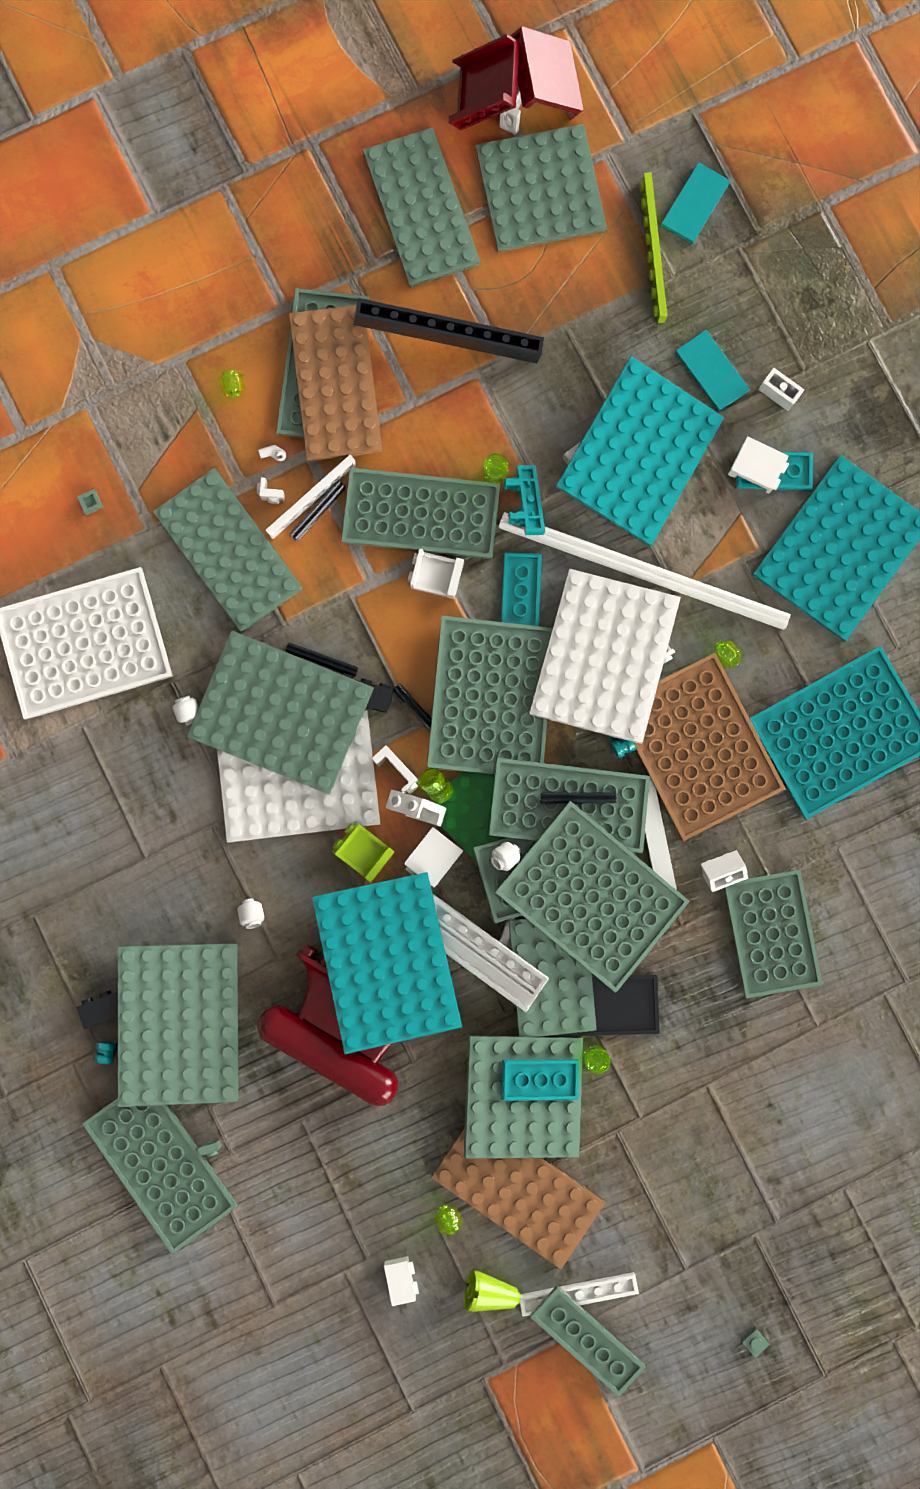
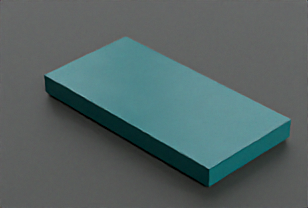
[661,163,730,244]
[675,330,750,412]
[736,450,813,491]
[501,553,542,626]
[501,1059,579,1101]

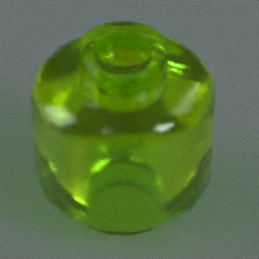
[219,369,245,398]
[714,640,742,669]
[434,1204,463,1236]

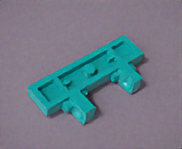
[503,465,545,535]

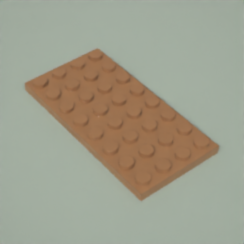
[289,305,382,461]
[431,1127,605,1269]

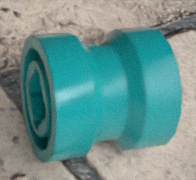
[610,739,636,758]
[94,1041,116,1064]

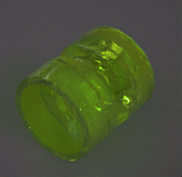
[483,453,508,484]
[418,768,454,804]
[583,1045,611,1074]

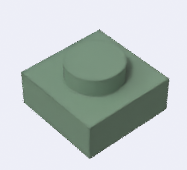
[77,489,104,515]
[198,1139,222,1157]
[741,1327,770,1358]

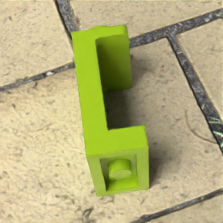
[332,822,395,882]

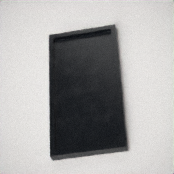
[543,974,660,1037]

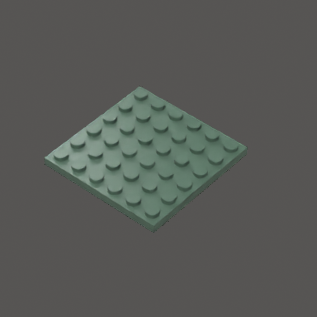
[476,124,607,252]
[464,1036,583,1158]

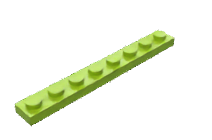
[639,172,667,324]

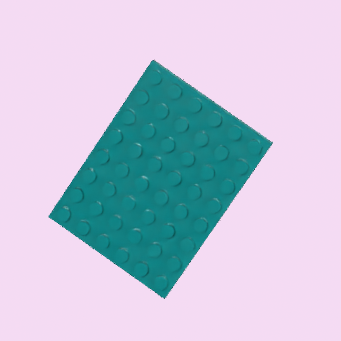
[555,356,724,546]
[752,455,920,642]
[749,646,920,820]
[312,872,462,1054]

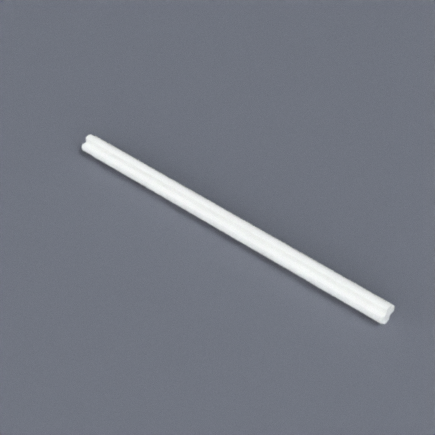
[499,512,791,630]

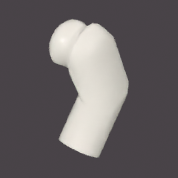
[258,445,286,461]

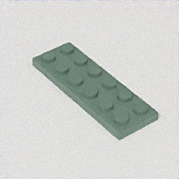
[530,1285,646,1397]

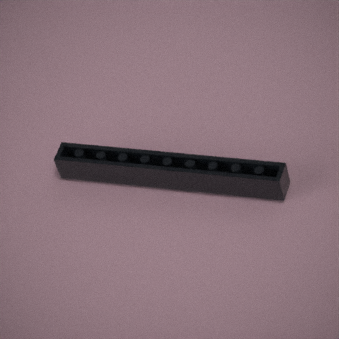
[353,298,544,364]

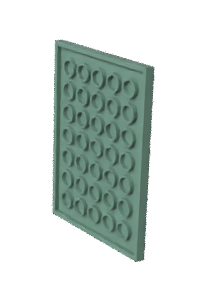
[427,616,553,775]
[187,631,374,795]
[495,801,690,993]
[118,943,238,1107]

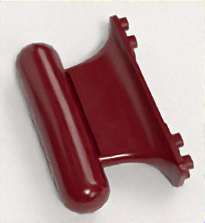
[257,945,398,1107]

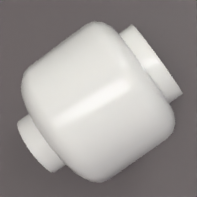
[172,696,199,725]
[491,842,520,871]
[237,899,264,929]

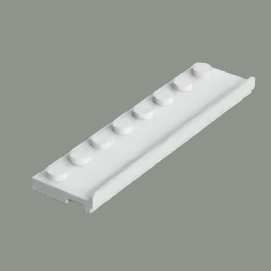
[433,894,549,1012]

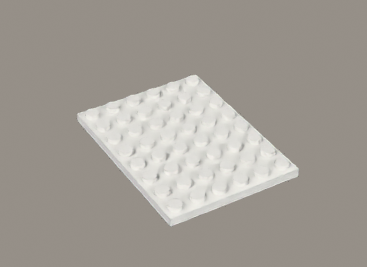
[0,567,173,720]
[530,569,681,744]
[217,710,381,843]

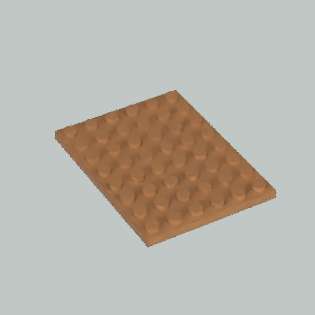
[634,653,785,841]

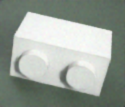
[758,368,804,412]
[701,850,748,892]
[384,1256,419,1306]

